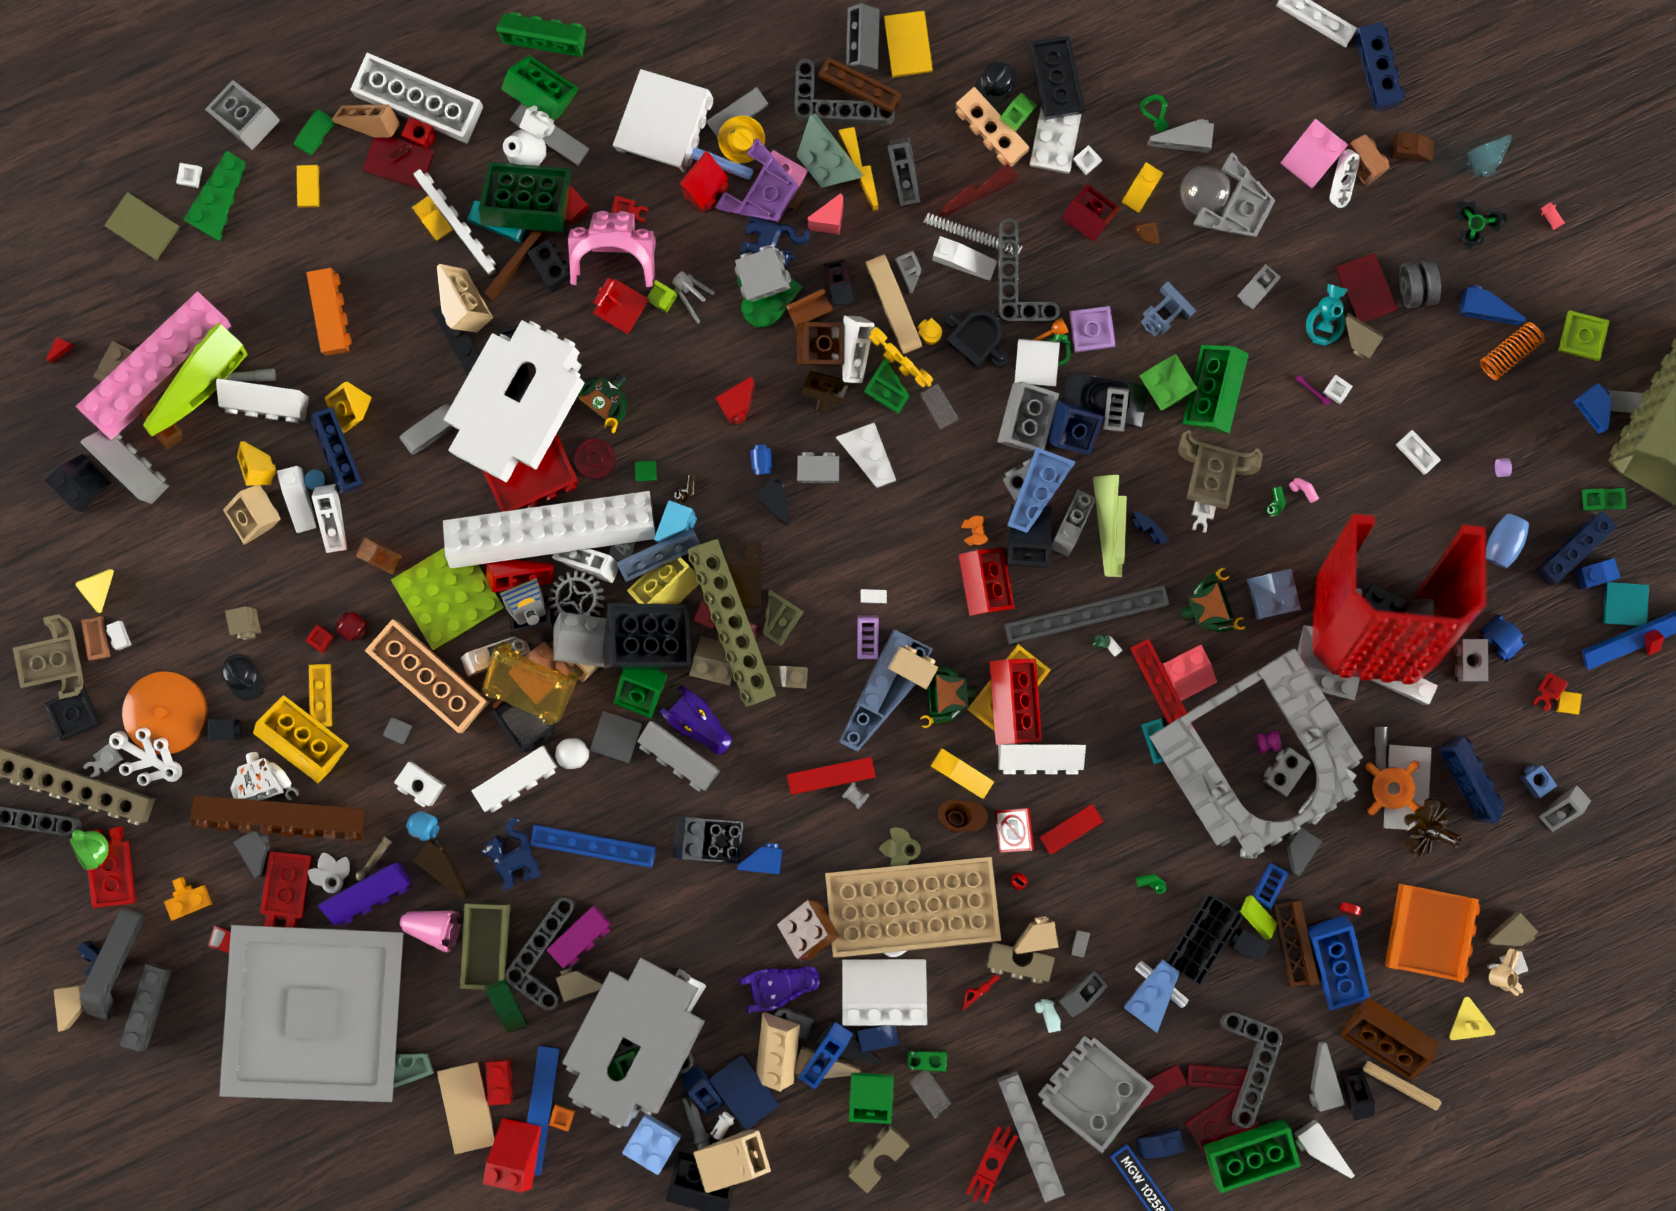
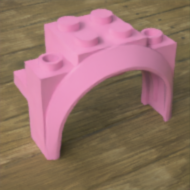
[568,211,656,287]

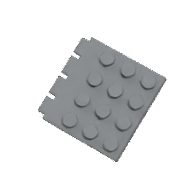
[1038,1036,1154,1154]

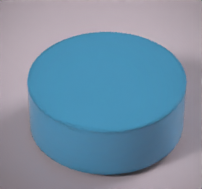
[305,470,327,490]

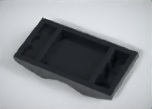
[1062,373,1148,428]

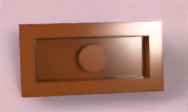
[787,289,833,329]

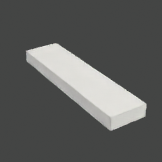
[1276,0,1358,48]

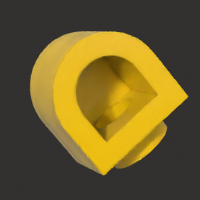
[917,318,942,345]

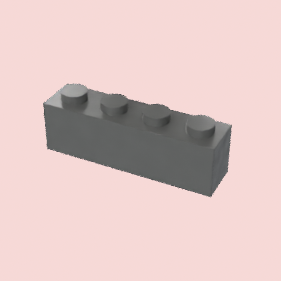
[119,962,173,1052]

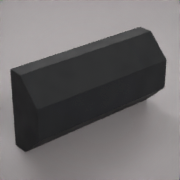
[1165,892,1244,986]

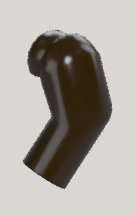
[674,475,696,503]

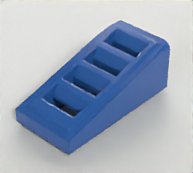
[1252,862,1289,911]

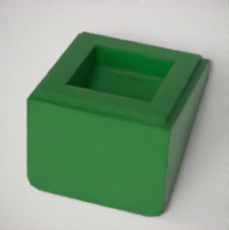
[635,460,657,483]

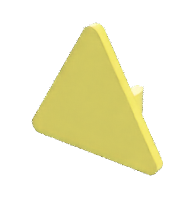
[76,569,114,613]
[1449,997,1495,1040]

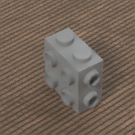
[735,245,791,302]

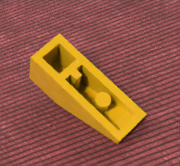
[931,748,994,799]

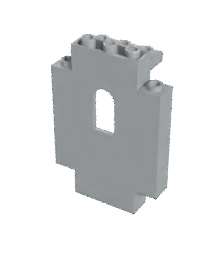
[562,958,705,1128]

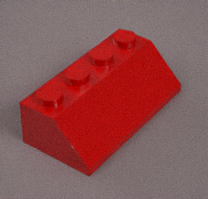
[990,658,1042,745]

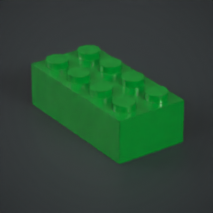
[1203,1119,1301,1193]

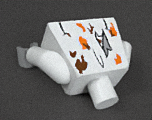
[231,752,299,800]

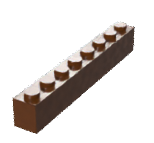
[190,795,365,842]

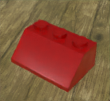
[959,548,1015,616]

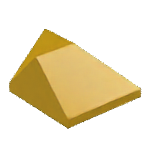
[324,382,372,434]

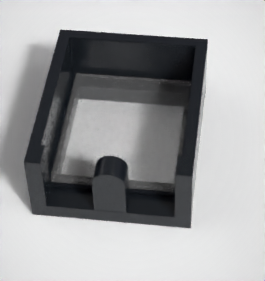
[491,689,556,753]

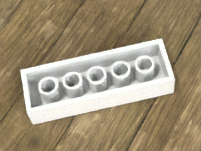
[350,53,483,144]

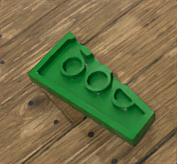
[183,151,246,242]

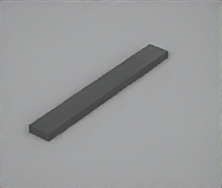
[1004,585,1170,645]

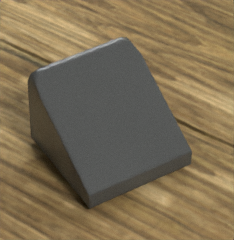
[383,717,412,745]

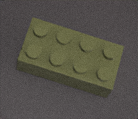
[460,902,510,990]

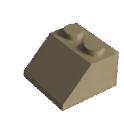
[689,636,739,686]

